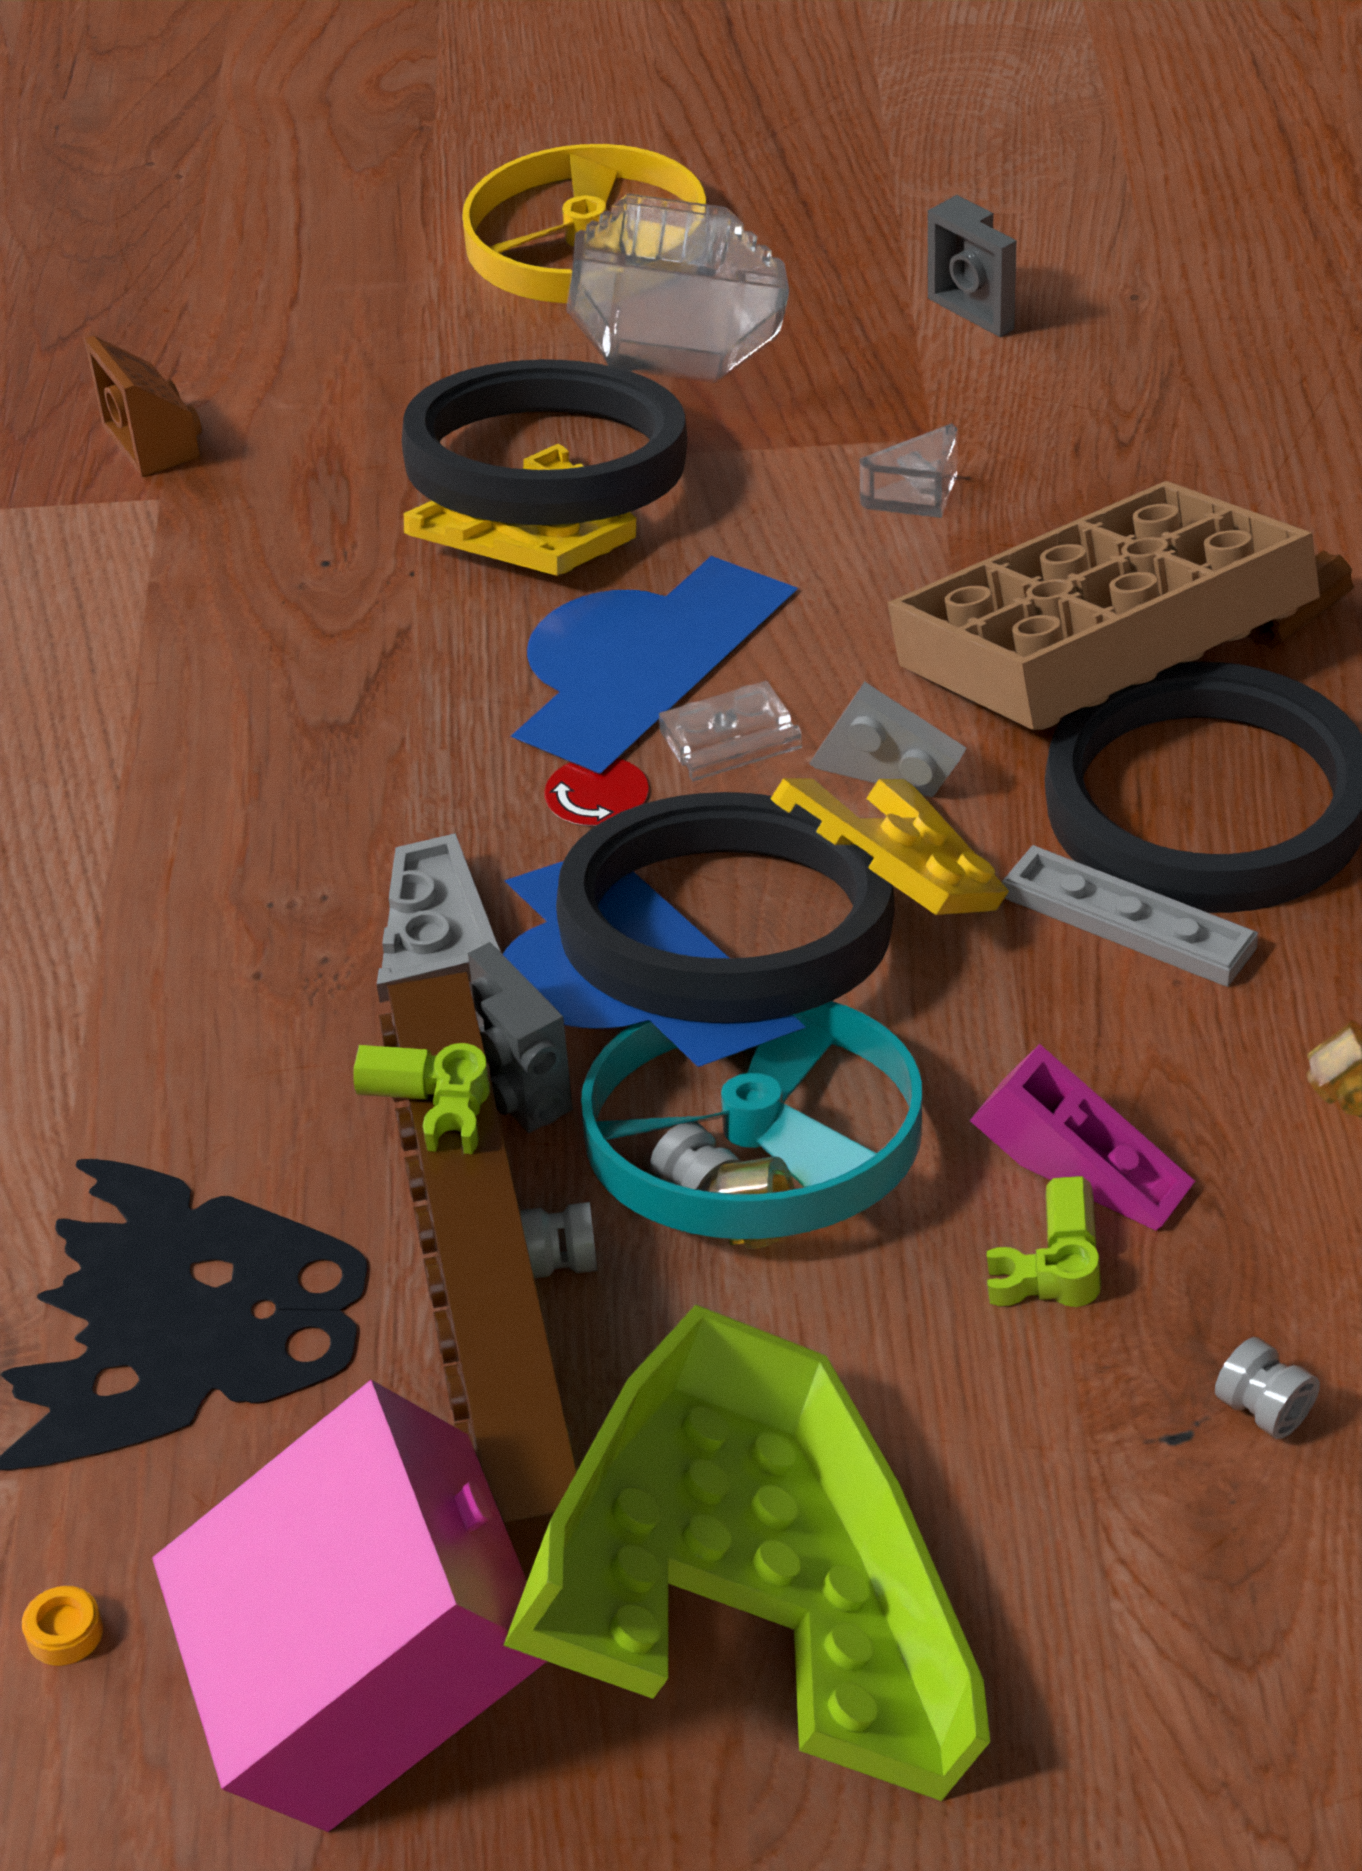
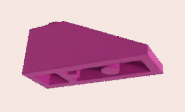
[969,1044,1195,1231]

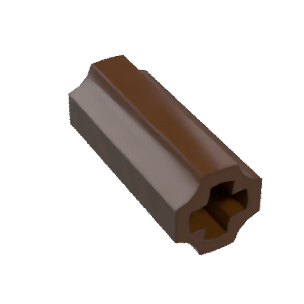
[1248,550,1355,650]

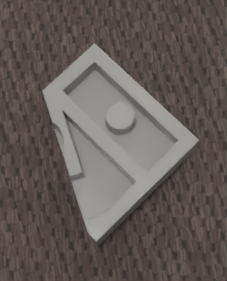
[809,681,966,797]

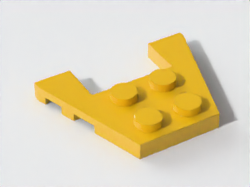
[403,444,636,576]
[770,778,1009,915]

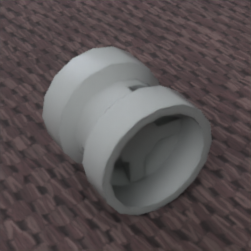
[650,1122,746,1194]
[520,1202,597,1278]
[1215,1337,1320,1439]

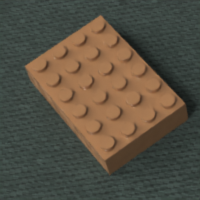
[887,481,1320,730]

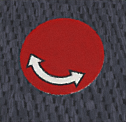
[544,758,649,826]

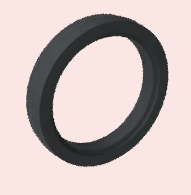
[401,359,688,525]
[1044,661,1362,913]
[556,792,895,1023]

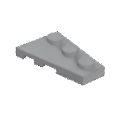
[377,833,500,1003]

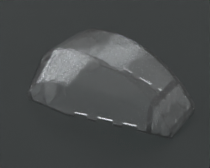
[566,193,789,383]

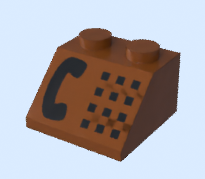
[84,335,202,477]

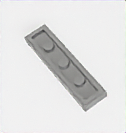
[1002,845,1259,987]

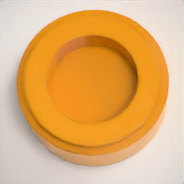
[22,1586,103,1666]

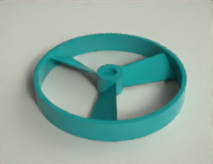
[581,1001,923,1239]

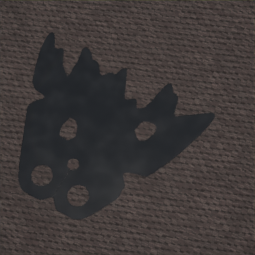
[0,1159,367,1470]

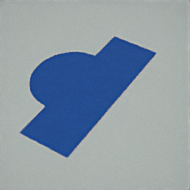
[510,556,799,774]
[503,861,806,1067]

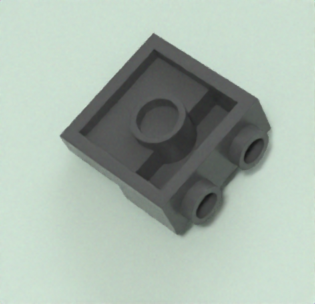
[928,195,1017,337]
[468,942,573,1133]

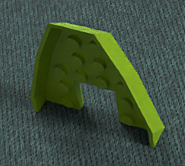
[503,1304,990,1801]

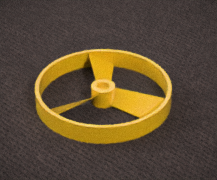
[462,144,708,304]

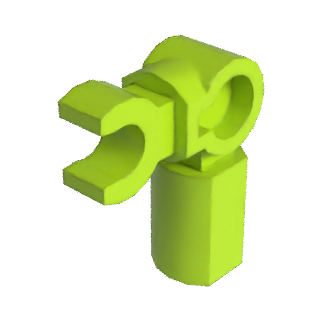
[354,1043,490,1154]
[987,1176,1101,1307]

